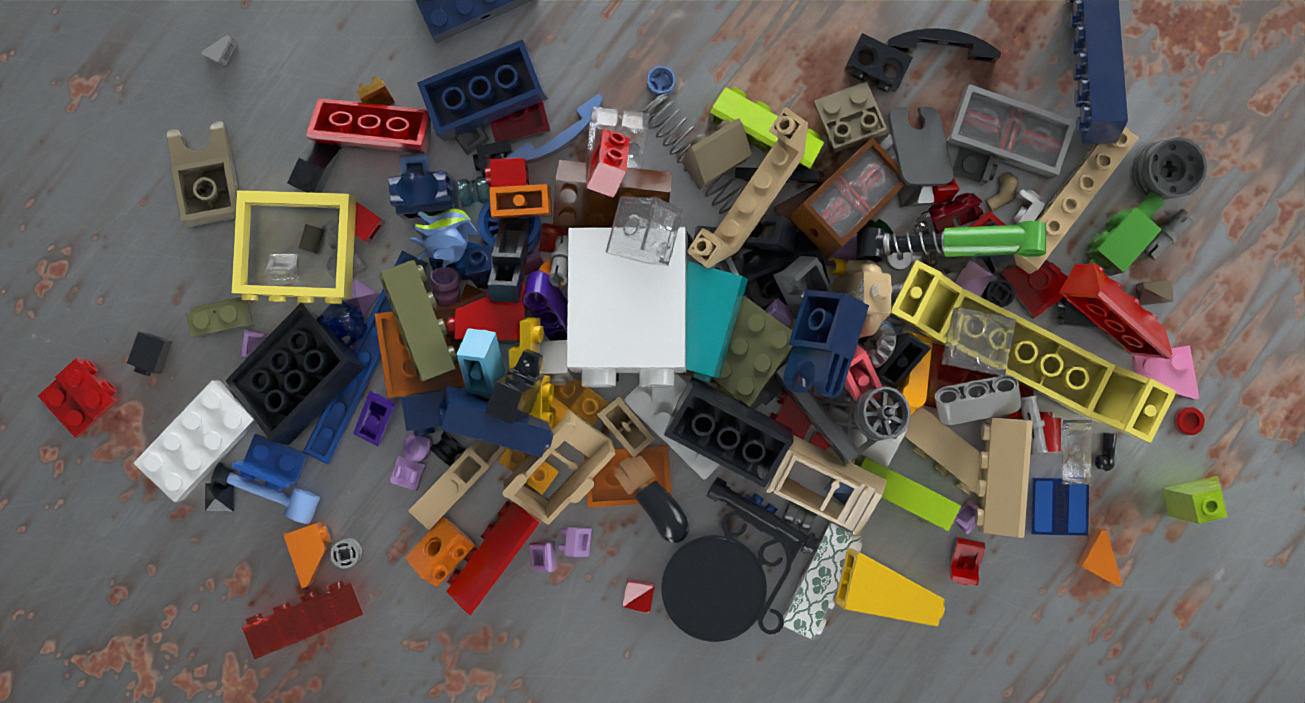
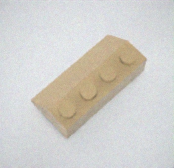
[975,417,1033,538]

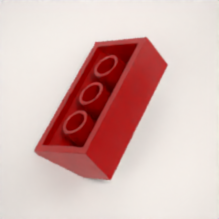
[306,98,431,154]
[1059,263,1173,359]
[446,501,541,615]

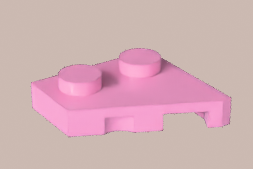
[1132,345,1200,399]

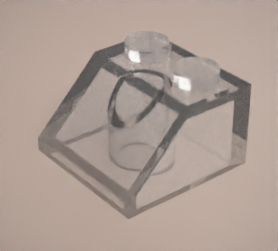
[605,197,684,266]

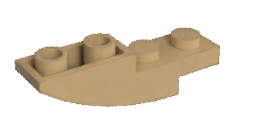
[408,439,506,530]

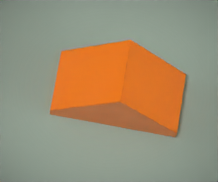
[1075,528,1123,586]

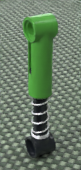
[856,221,1046,263]

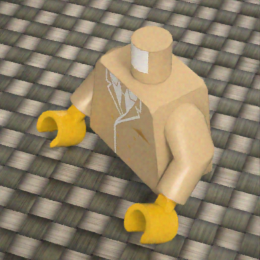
[827,257,893,338]

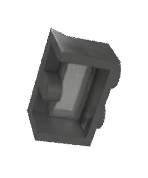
[773,256,834,321]

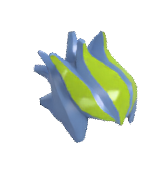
[410,209,479,269]

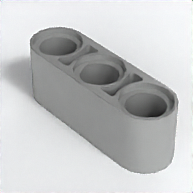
[935,375,1021,425]

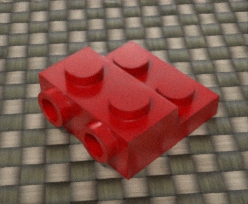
[38,358,120,438]

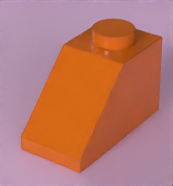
[283,521,331,588]

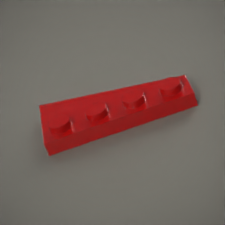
[969,211,1068,319]

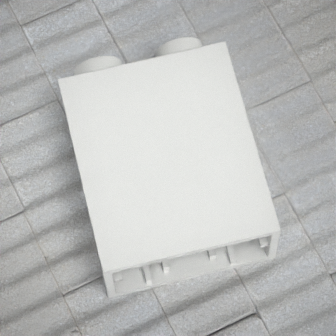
[567,227,688,388]

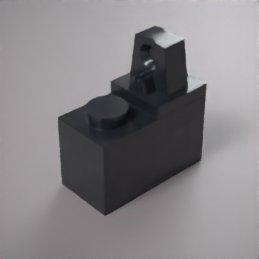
[485,349,544,425]

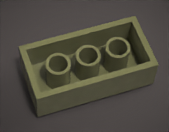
[379,260,458,382]

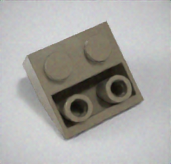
[681,118,752,190]

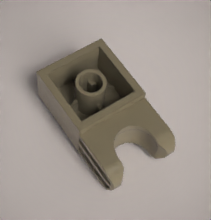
[167,120,239,228]

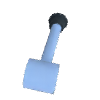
[211,462,320,525]

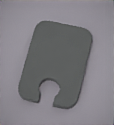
[888,107,953,186]

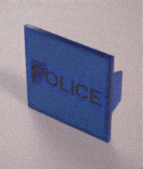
[1031,478,1089,536]

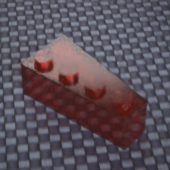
[241,580,363,660]

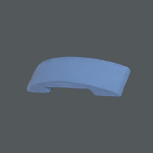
[506,93,603,164]

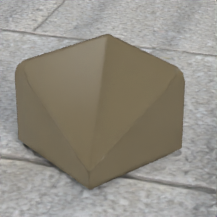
[1136,280,1173,305]

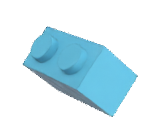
[457,328,505,396]

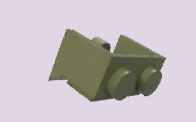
[186,297,254,338]

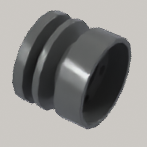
[1132,137,1207,200]

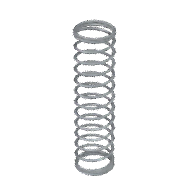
[639,93,743,214]

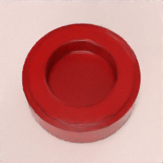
[1174,407,1205,435]

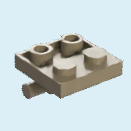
[814,81,888,153]

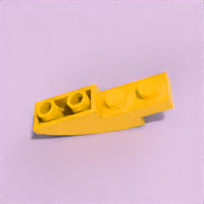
[509,317,554,429]

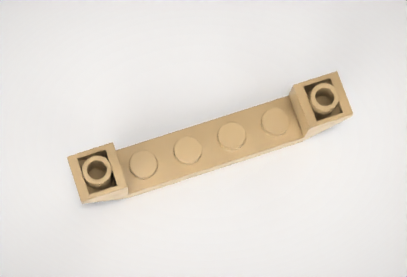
[686,107,808,268]

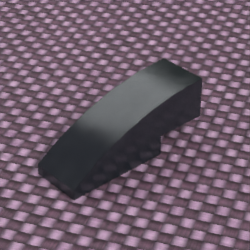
[488,219,530,303]

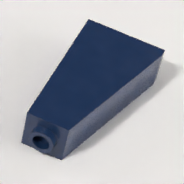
[437,385,553,457]

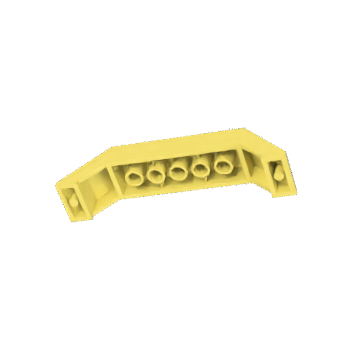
[891,260,1177,443]

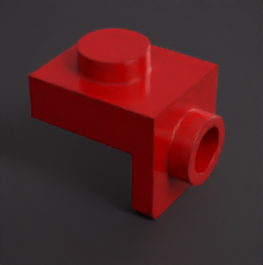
[949,537,986,585]

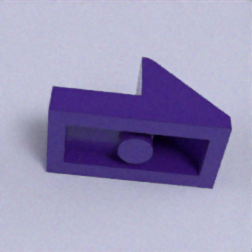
[353,391,399,446]

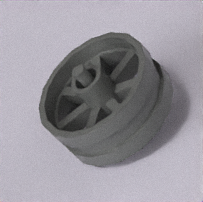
[854,387,911,441]

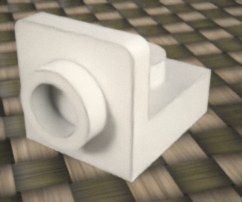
[1013,189,1045,225]

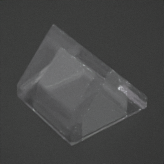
[266,254,299,280]

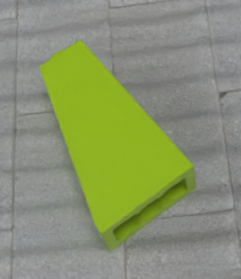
[855,456,961,531]
[1162,476,1228,524]

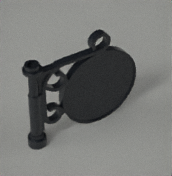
[661,477,819,642]

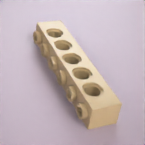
[1013,127,1139,274]

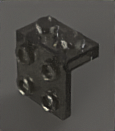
[914,212,973,275]

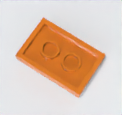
[584,445,672,508]

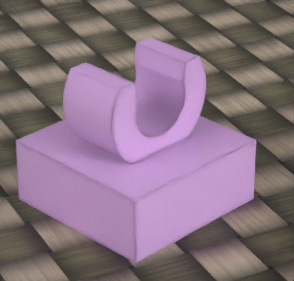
[390,455,426,491]
[558,527,592,557]

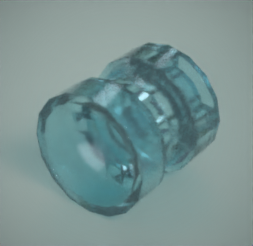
[458,175,490,207]

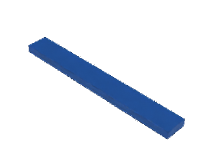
[303,251,428,465]

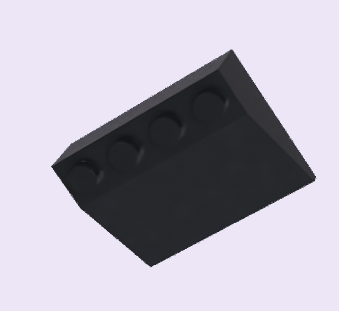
[225,303,365,445]

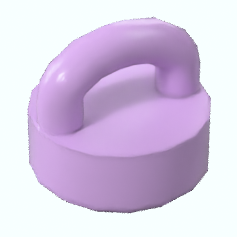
[403,433,433,462]

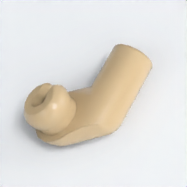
[985,172,1019,212]

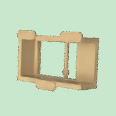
[503,410,615,525]
[766,435,887,537]

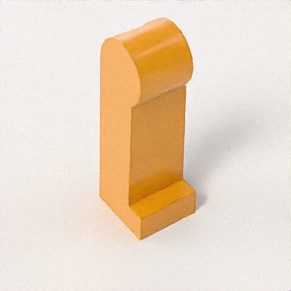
[896,331,933,415]

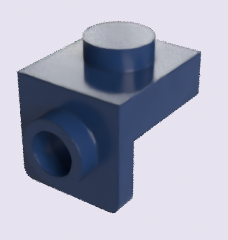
[465,244,493,289]

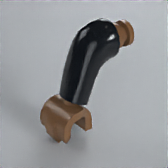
[614,456,689,543]

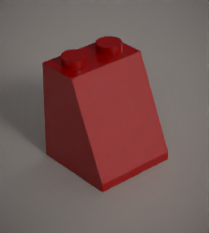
[445,282,525,344]

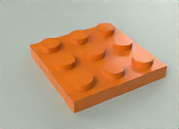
[375,302,465,399]

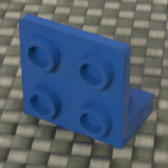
[232,434,308,491]

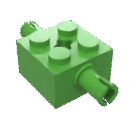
[1085,191,1165,276]

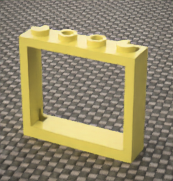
[232,190,357,304]

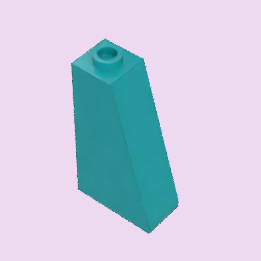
[686,261,748,382]

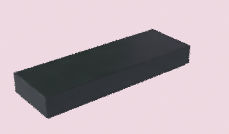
[735,167,824,184]

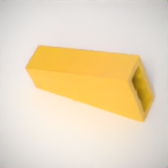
[835,547,945,627]

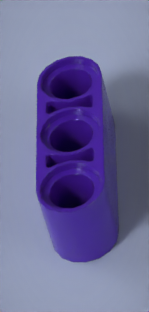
[523,271,568,341]

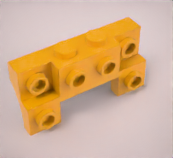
[498,378,609,495]

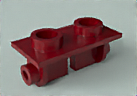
[921,193,984,234]

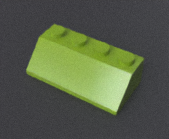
[708,87,824,169]

